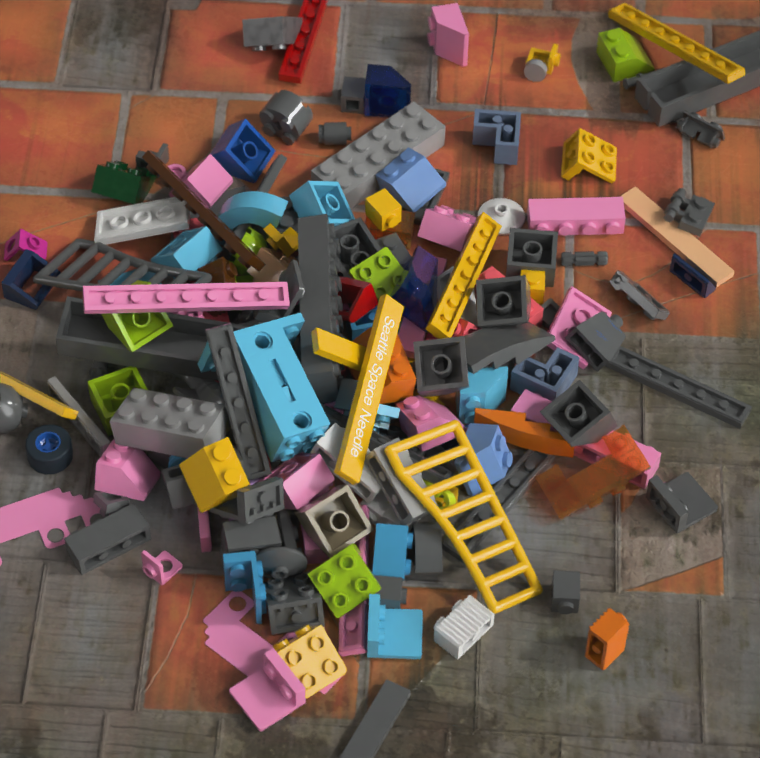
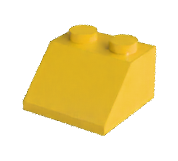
[179,437,250,513]

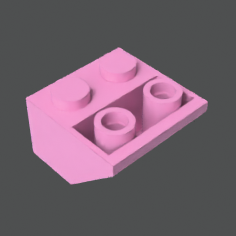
[417,205,476,252]

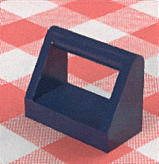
[1,249,61,310]

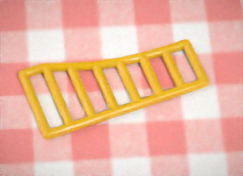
[384,420,543,614]

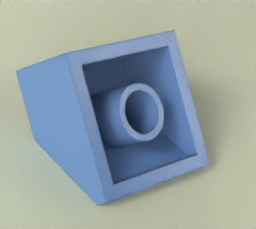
[376,147,447,214]
[454,423,513,496]

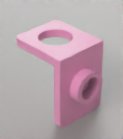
[141,550,183,586]

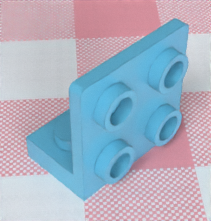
[367,594,423,659]

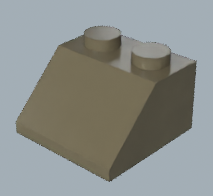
[295,484,374,558]

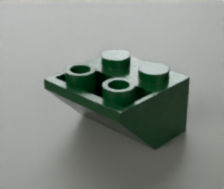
[91,161,156,204]

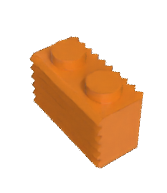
[585,608,630,670]

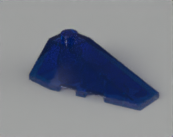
[390,245,438,332]

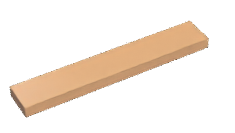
[620,186,734,288]

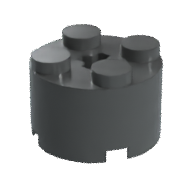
[259,90,313,145]

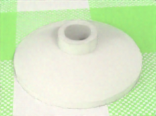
[478,198,525,236]

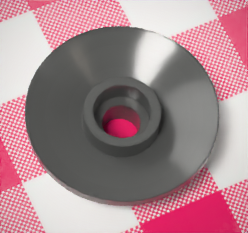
[256,547,307,579]

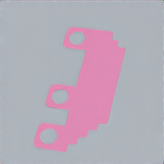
[0,488,110,566]
[203,591,342,694]

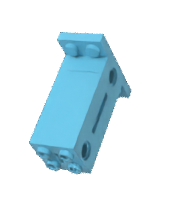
[198,312,330,462]

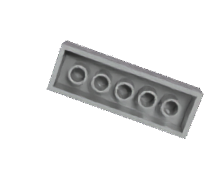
[311,101,446,209]

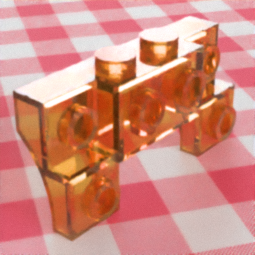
[535,425,651,521]

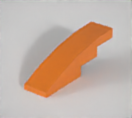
[474,408,575,458]

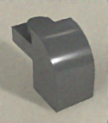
[413,522,442,573]

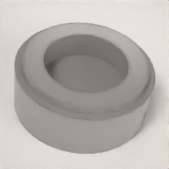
[524,59,547,82]

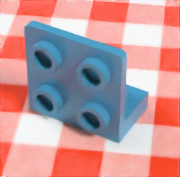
[223,551,267,624]

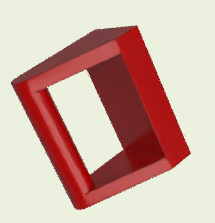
[338,276,379,323]

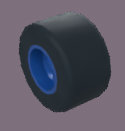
[25,424,73,475]

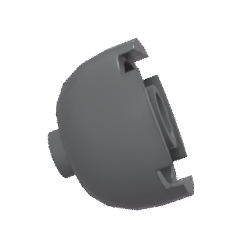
[0,383,28,434]

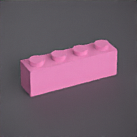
[527,197,626,236]

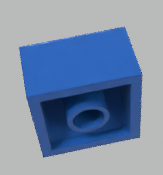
[210,118,276,183]

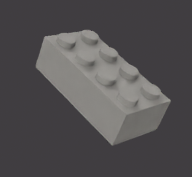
[110,388,230,458]

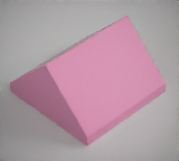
[169,154,233,208]

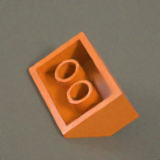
[348,327,416,404]

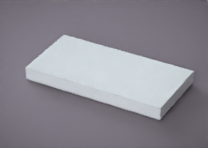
[94,197,190,245]

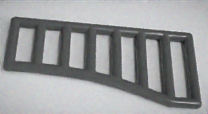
[33,238,212,292]

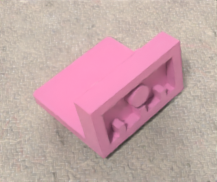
[230,648,305,732]

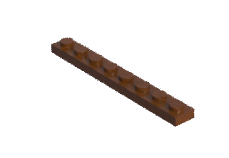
[142,150,266,271]

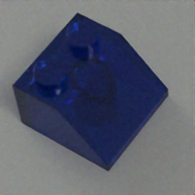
[365,64,411,118]

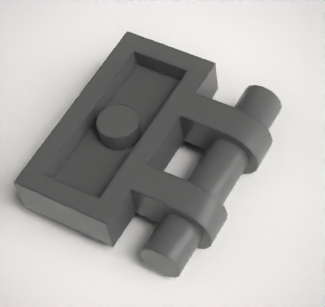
[664,188,715,237]

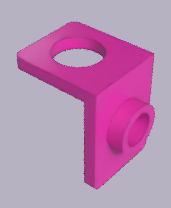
[4,229,48,261]

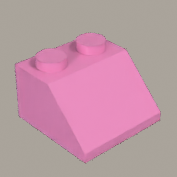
[427,3,469,67]
[395,395,467,452]
[94,439,161,501]
[257,453,335,511]

